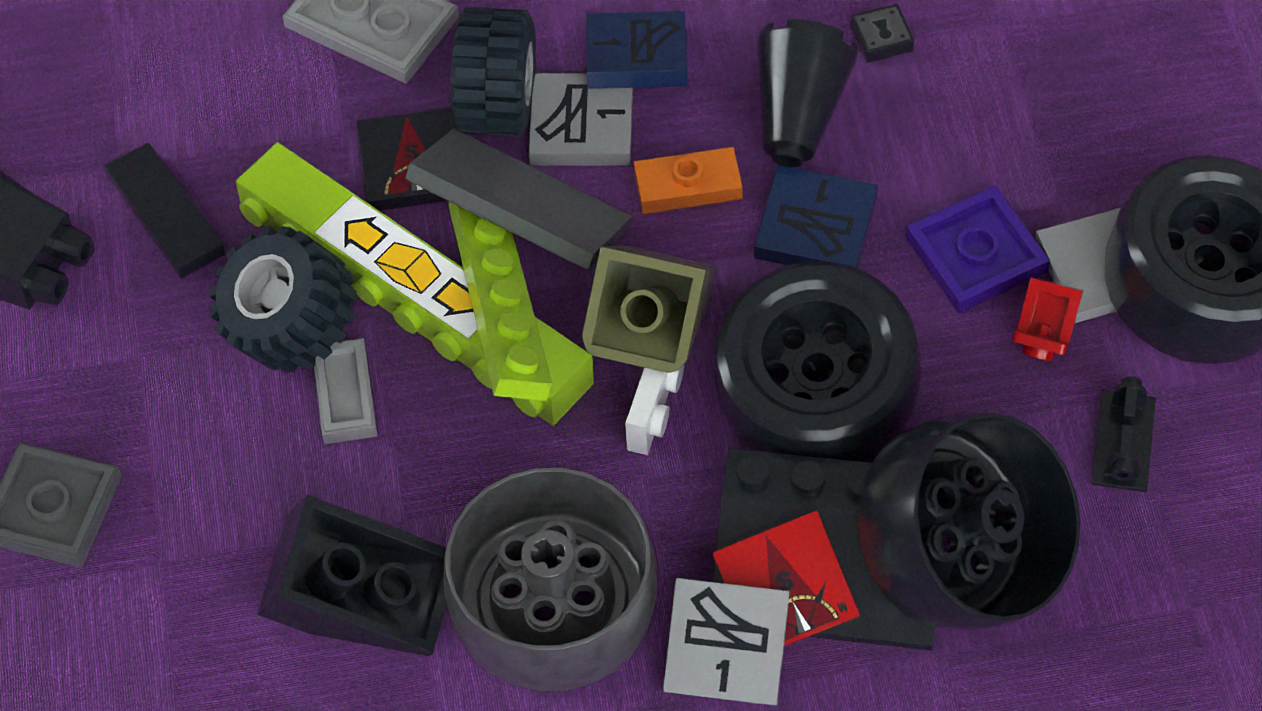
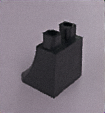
[0,170,94,310]

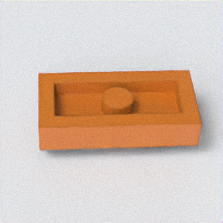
[633,147,743,214]

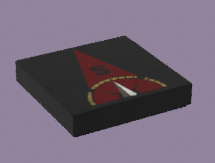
[357,107,458,211]

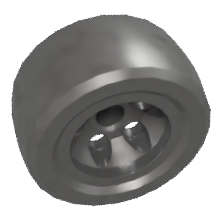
[444,468,657,691]

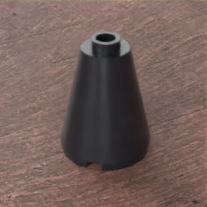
[758,19,857,167]

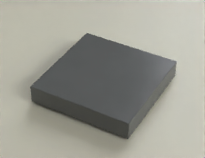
[0,442,122,568]

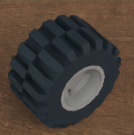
[451,7,536,137]
[209,226,357,372]

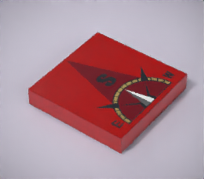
[712,510,860,646]

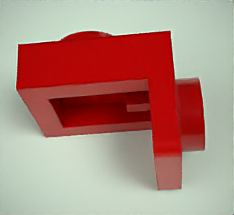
[1012,277,1084,361]

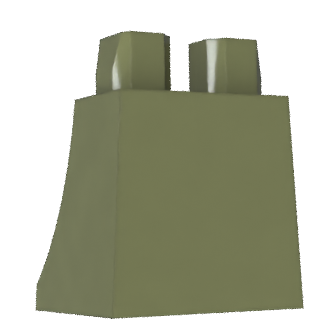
[582,246,717,373]

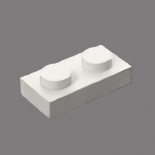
[625,365,684,455]

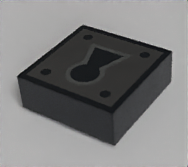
[851,4,914,63]

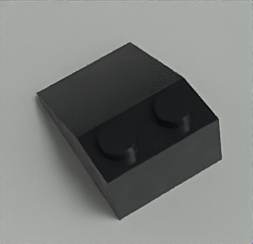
[257,495,447,656]

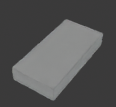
[314,338,378,445]

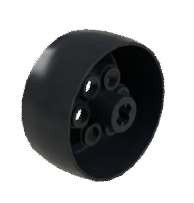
[1105,155,1262,364]
[715,262,921,463]
[858,412,1080,630]

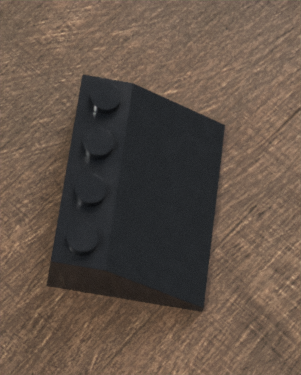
[713,448,947,651]

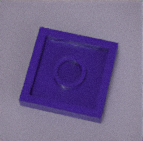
[906,185,1050,313]

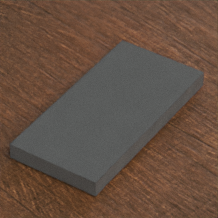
[406,129,632,269]

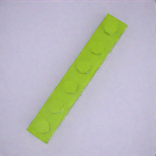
[448,201,552,401]

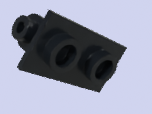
[1092,376,1156,493]

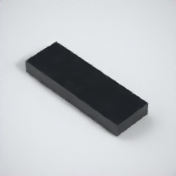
[105,142,226,279]

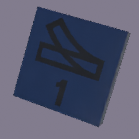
[587,11,688,89]
[754,165,878,268]

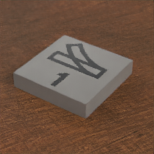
[529,73,633,166]
[663,578,790,706]

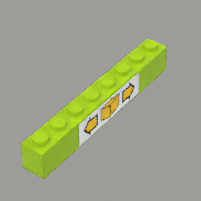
[235,142,594,426]

